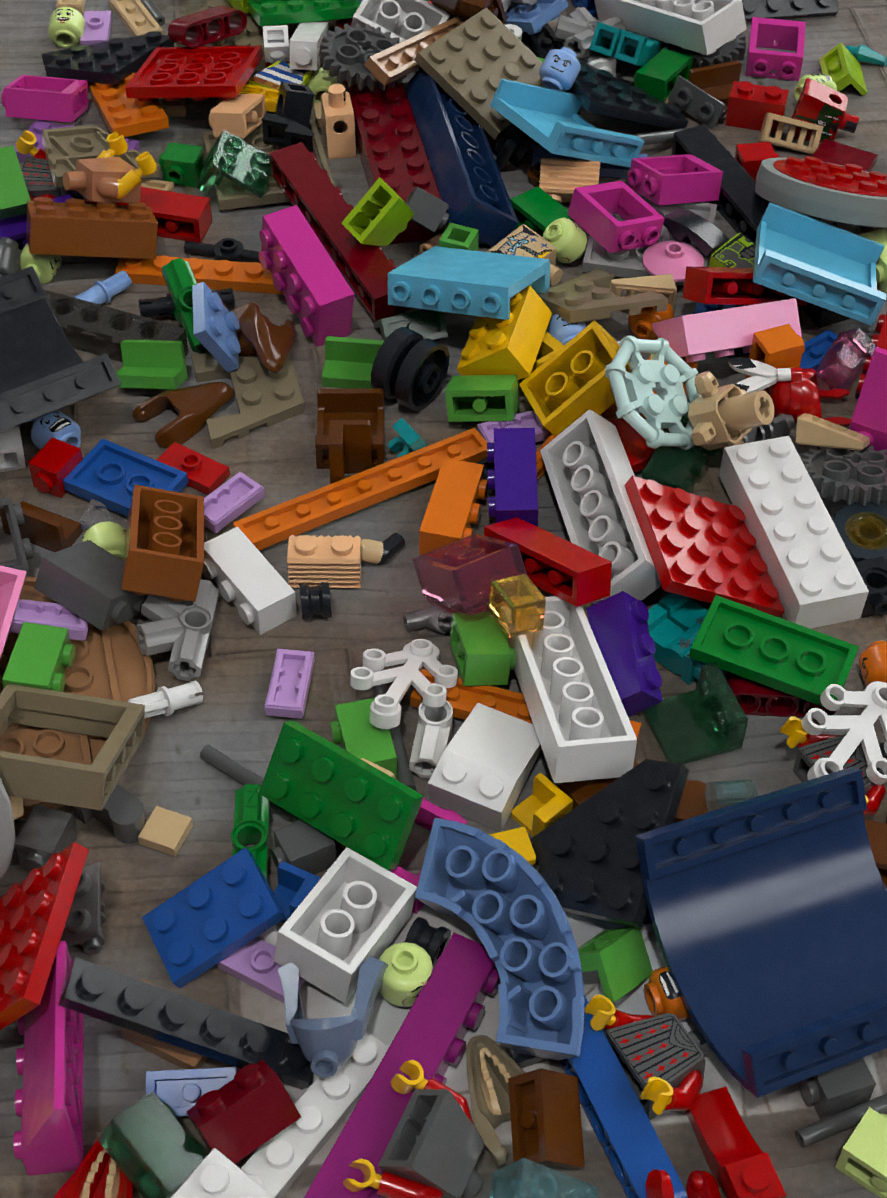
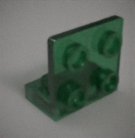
[196,130,271,198]
[642,662,748,764]

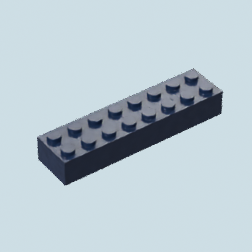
[404,67,519,247]

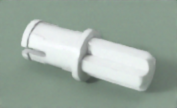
[128,680,203,719]

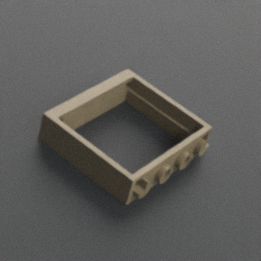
[0,684,145,811]

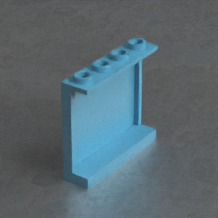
[490,79,645,168]
[752,202,886,326]
[388,246,550,320]

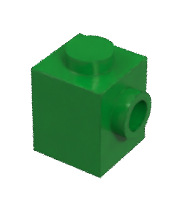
[158,142,205,188]

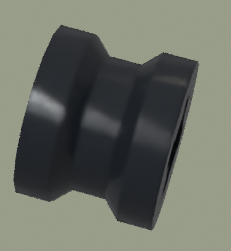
[299,582,332,620]
[405,917,451,968]

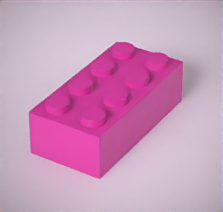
[259,205,354,347]

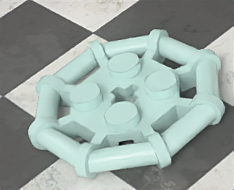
[605,335,699,450]

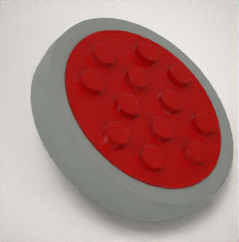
[755,156,887,227]

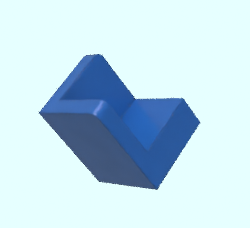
[273,861,321,923]

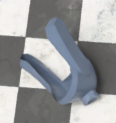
[278,956,388,1077]

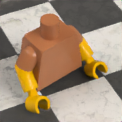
[63,132,157,202]

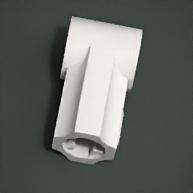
[409,700,453,779]

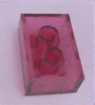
[412,534,531,615]

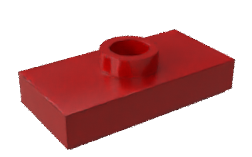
[156,442,230,495]

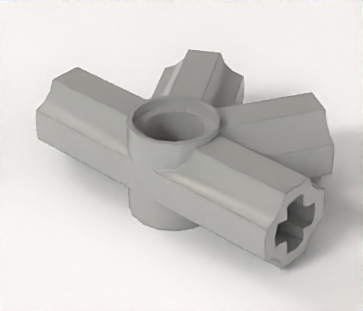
[553,7,626,60]
[136,579,219,681]

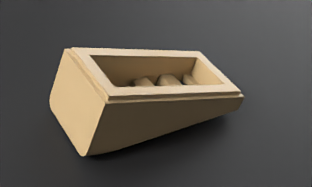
[758,113,824,154]
[610,274,677,311]
[795,413,870,451]

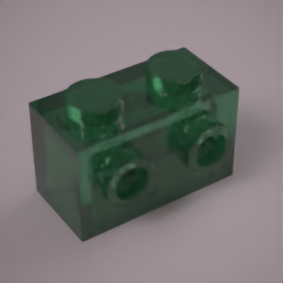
[98,1091,206,1198]

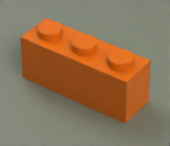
[419,458,488,562]

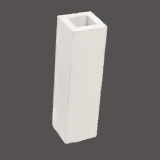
[289,21,328,70]

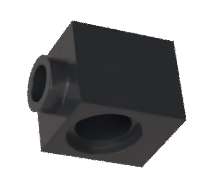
[275,82,315,128]
[854,556,887,618]

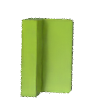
[819,43,868,96]

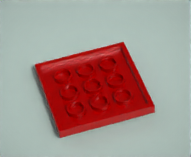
[125,45,263,102]
[624,475,785,617]
[0,842,89,1031]

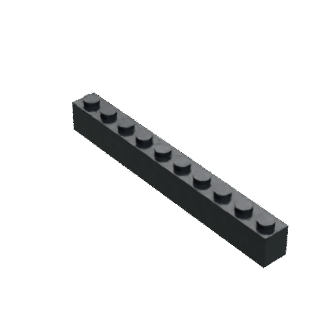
[671,125,851,328]

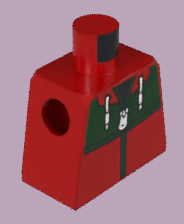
[788,78,859,143]

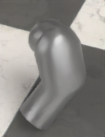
[403,605,453,634]

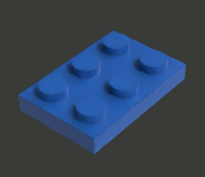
[62,438,189,517]
[142,847,286,989]

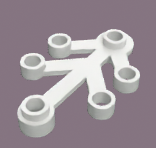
[350,639,458,729]
[802,681,887,785]

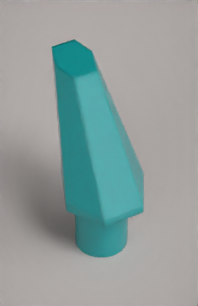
[846,44,887,66]

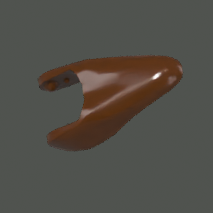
[239,302,295,372]
[133,382,234,448]

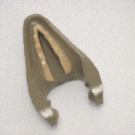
[466,1035,526,1167]

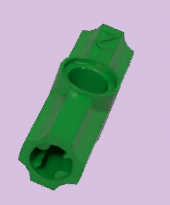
[161,258,209,354]
[231,784,270,881]

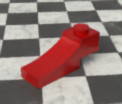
[685,1086,786,1198]

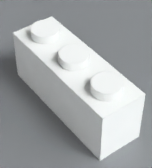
[202,526,297,635]

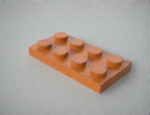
[88,73,170,137]

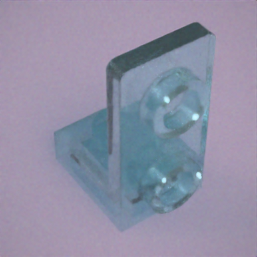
[490,1158,598,1198]

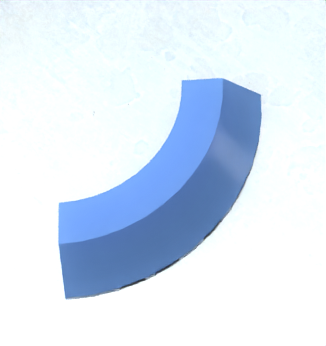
[415,818,585,1060]

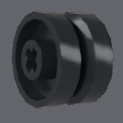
[371,327,450,412]

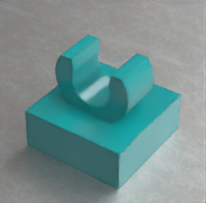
[388,418,429,458]

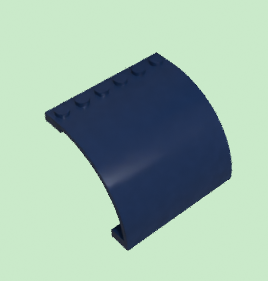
[635,767,887,1098]

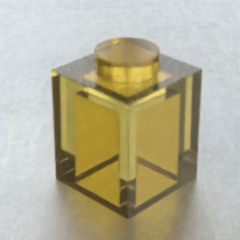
[489,574,546,638]

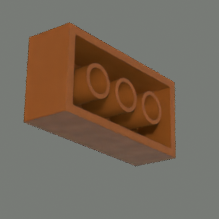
[26,197,158,259]
[121,484,204,602]

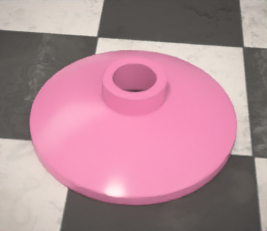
[642,241,704,282]

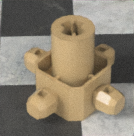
[688,371,775,452]

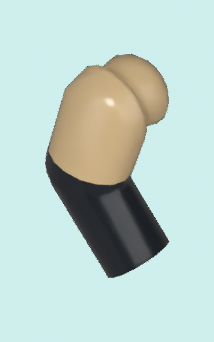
[361,533,406,565]

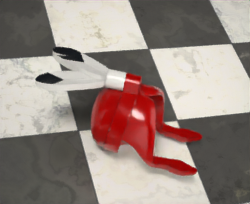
[729,357,852,427]

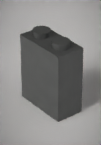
[34,540,148,631]

